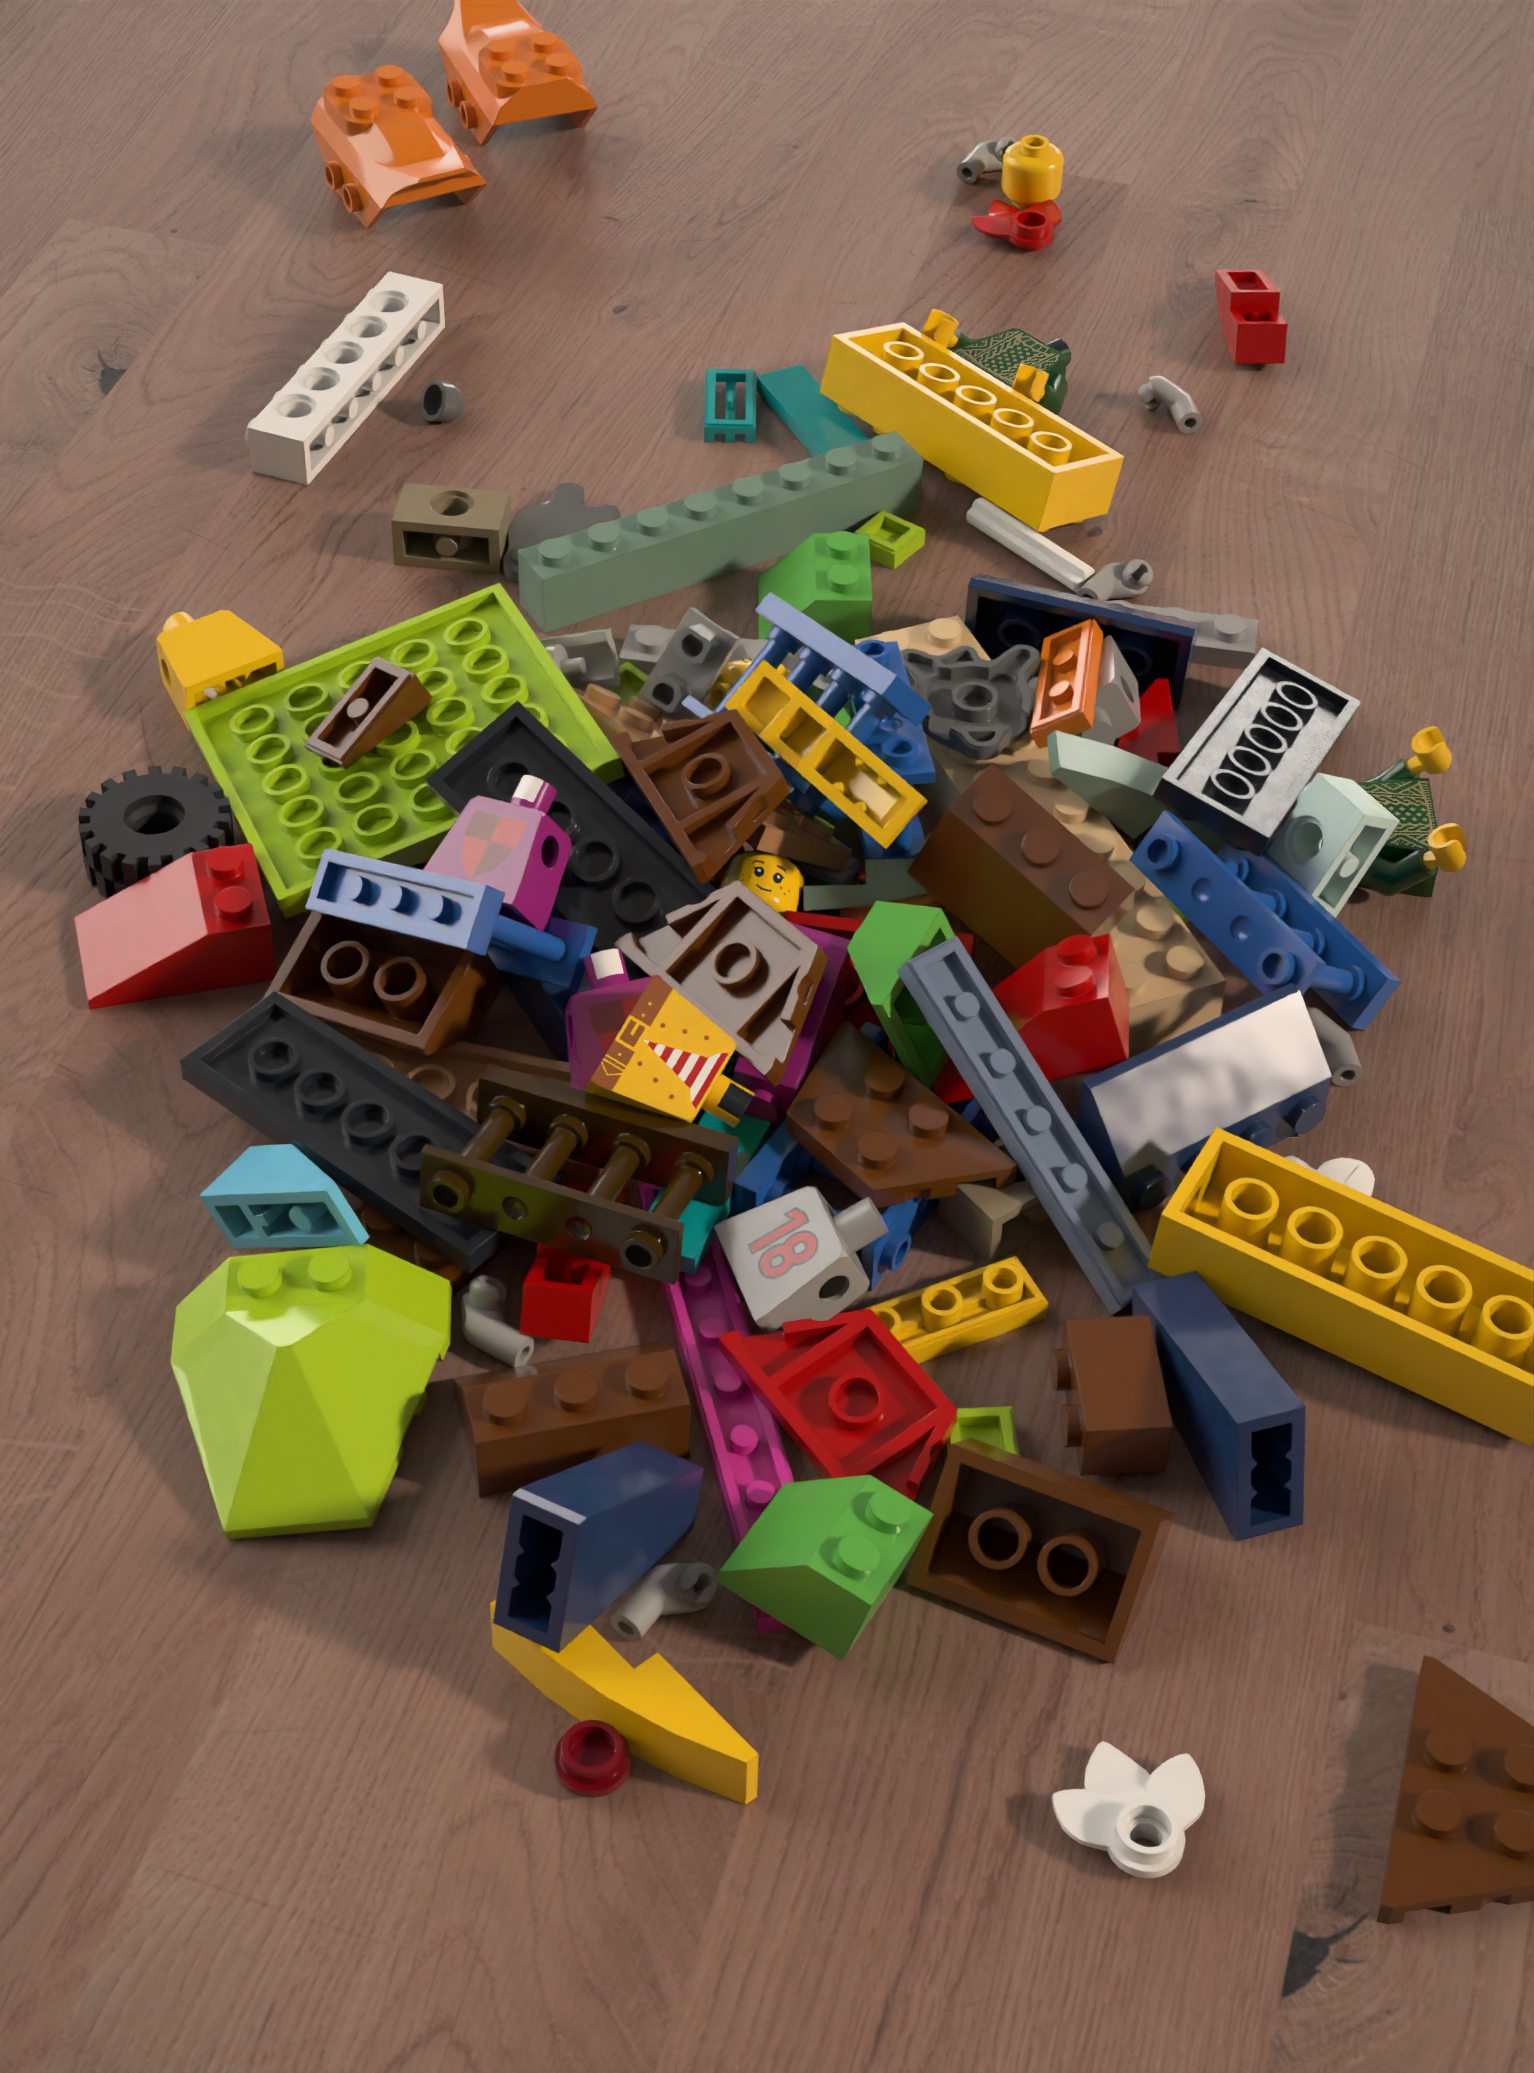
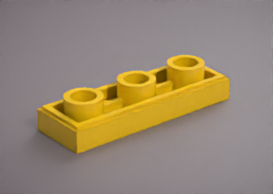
[861,1256,1048,1364]

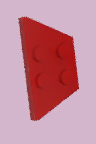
[718,1308,958,1502]

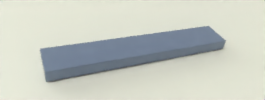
[897,935,1168,1315]

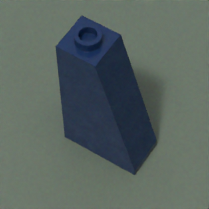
[1132,1271,1306,1541]
[493,1441,704,1653]

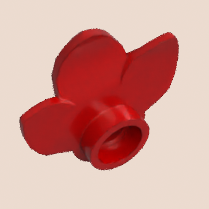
[971,199,1062,252]

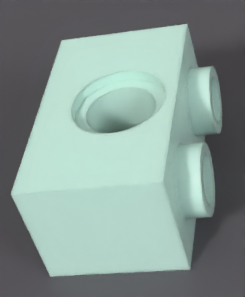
[1265,772,1400,918]

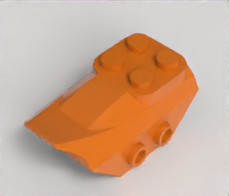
[438,0,598,146]
[310,65,488,229]

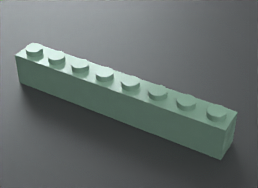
[518,431,923,633]

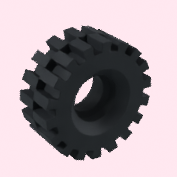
[78,766,235,899]

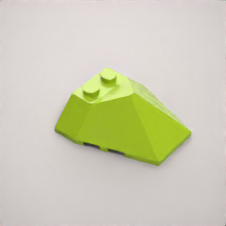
[170,1244,452,1540]

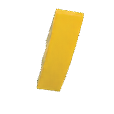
[724,660,928,849]
[490,1600,759,1805]

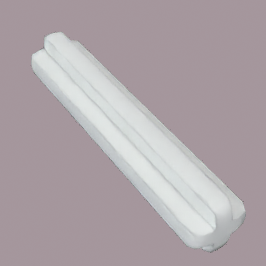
[966,498,1095,593]

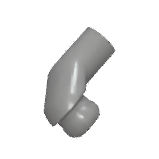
[957,136,1017,184]
[1138,375,1203,434]
[1076,559,1153,601]
[1306,1007,1363,1087]
[461,1275,535,1367]
[611,1562,720,1642]

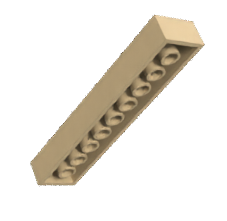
[855,615,1226,1059]

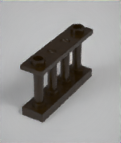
[419,1063,739,1285]

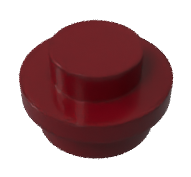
[553,1720,631,1798]

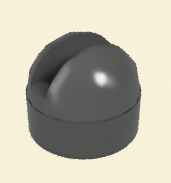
[420,379,465,423]

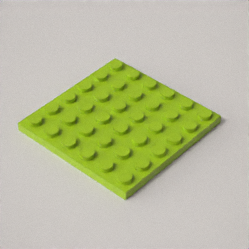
[183,583,625,919]

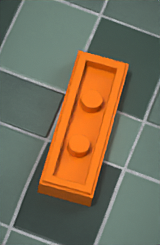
[1030,619,1104,749]

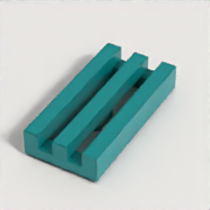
[704,369,756,443]

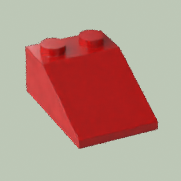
[74,843,276,1010]
[933,933,1129,1104]

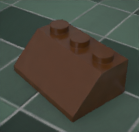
[907,763,1135,971]
[262,911,504,1056]
[453,1341,690,1497]
[906,1438,1175,1664]

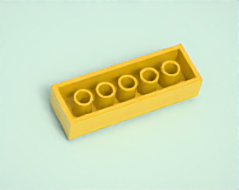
[819,322,1124,532]
[1147,1127,1534,1447]

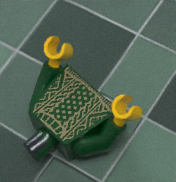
[922,309,1071,415]
[1321,726,1468,898]

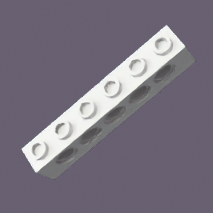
[245,271,445,486]

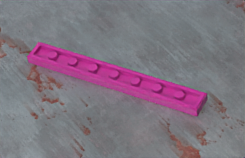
[637,1183,794,1634]

